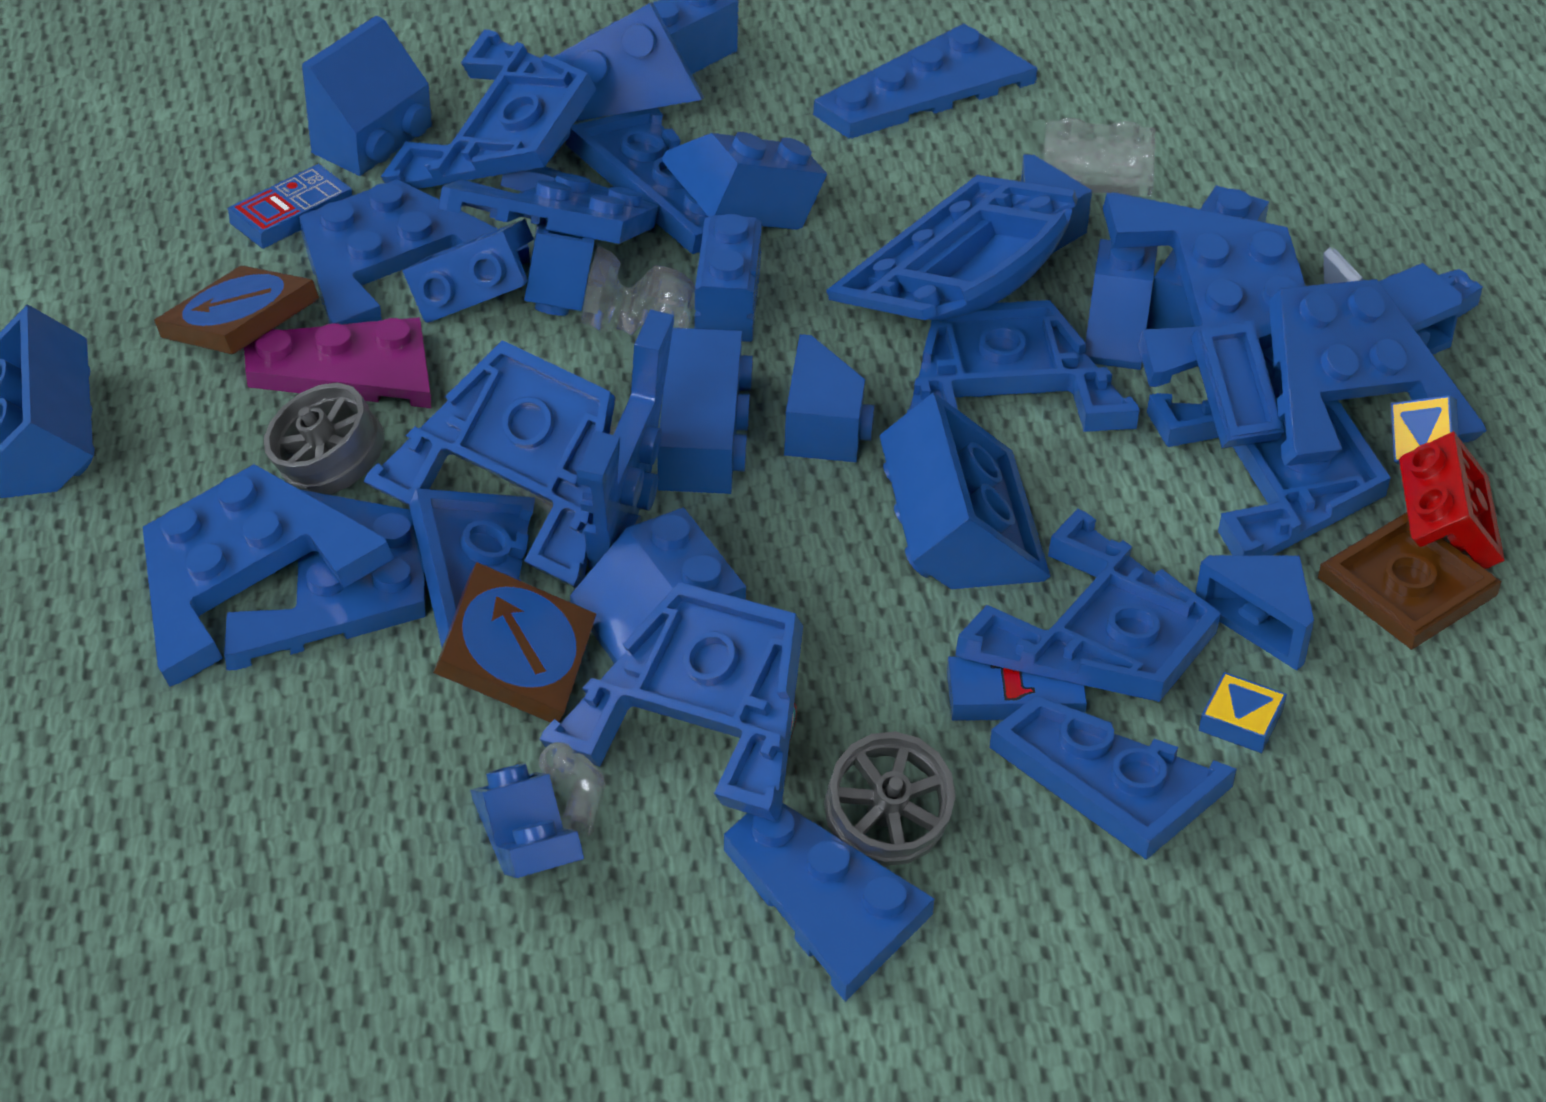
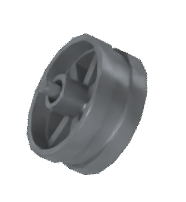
[264,382,385,495]
[824,731,956,866]

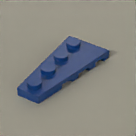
[813,23,1037,139]

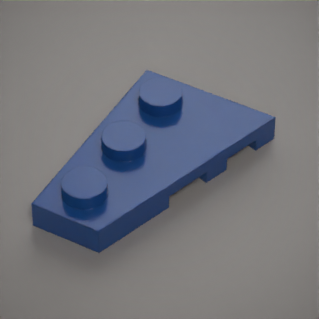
[553,2,704,121]
[989,695,1236,860]
[724,803,934,1002]

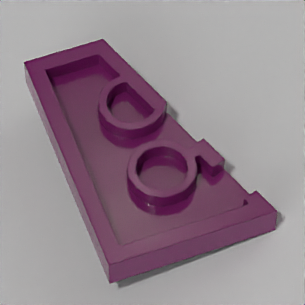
[244,317,432,409]

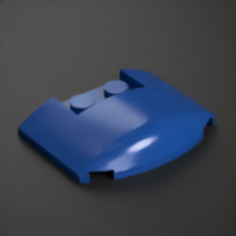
[826,175,1077,320]

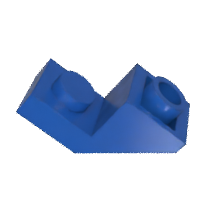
[470,763,585,878]

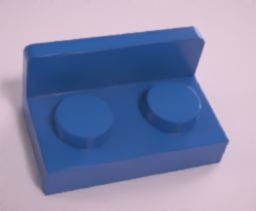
[402,219,534,322]

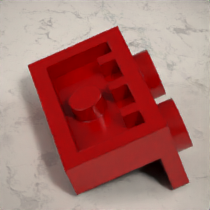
[1399,431,1505,569]

